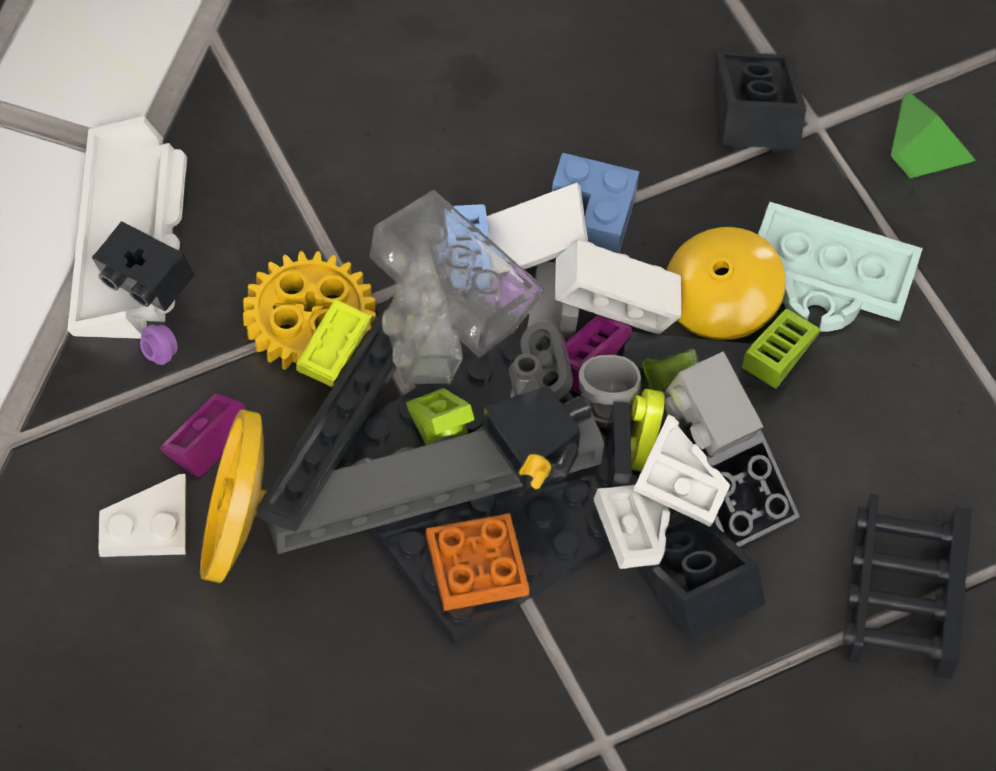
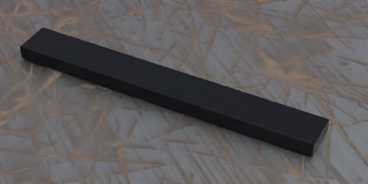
[256,297,428,532]

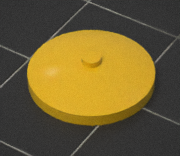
[200,409,267,583]

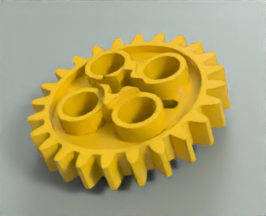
[243,251,376,373]

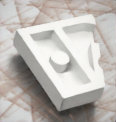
[633,414,730,527]
[99,474,186,557]
[593,485,670,569]

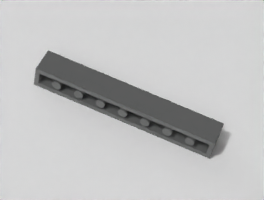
[265,402,604,554]

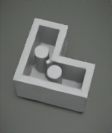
[664,351,763,458]

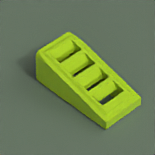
[742,308,821,389]

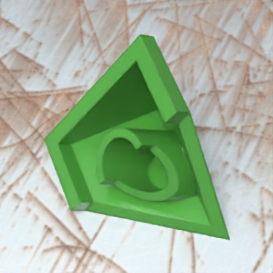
[891,93,976,178]

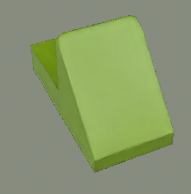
[406,388,475,445]

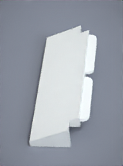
[67,116,187,338]

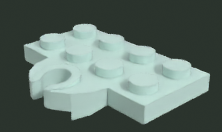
[758,202,923,332]

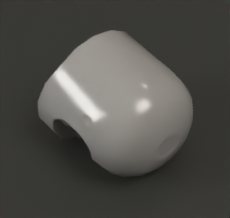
[579,354,641,429]

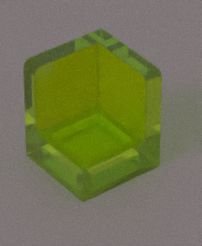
[642,349,699,393]

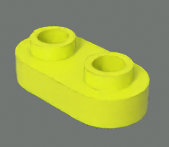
[631,389,665,472]

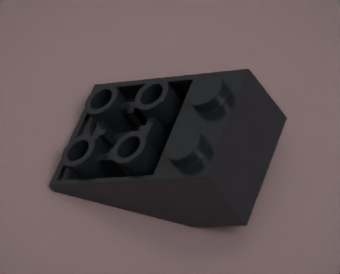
[683,427,800,547]

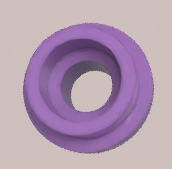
[140,325,177,365]

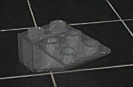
[382,238,463,384]

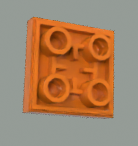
[426,513,529,611]

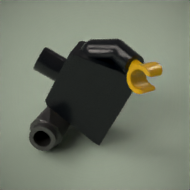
[483,353,592,490]

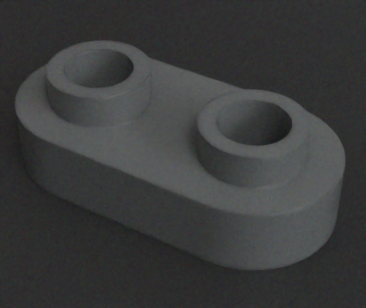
[521,321,573,399]

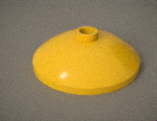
[666,227,786,340]

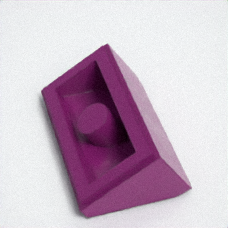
[160,393,246,478]

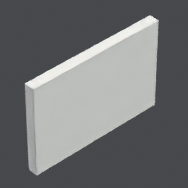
[487,183,588,280]

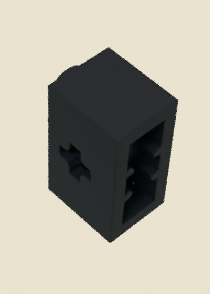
[92,221,195,312]

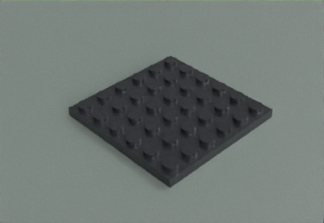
[334,330,638,644]

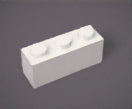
[555,239,681,334]

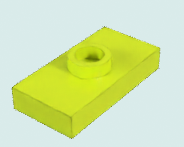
[296,299,372,388]

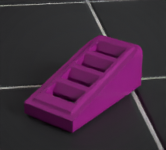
[565,315,632,394]

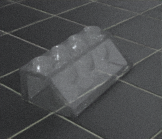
[369,190,545,358]

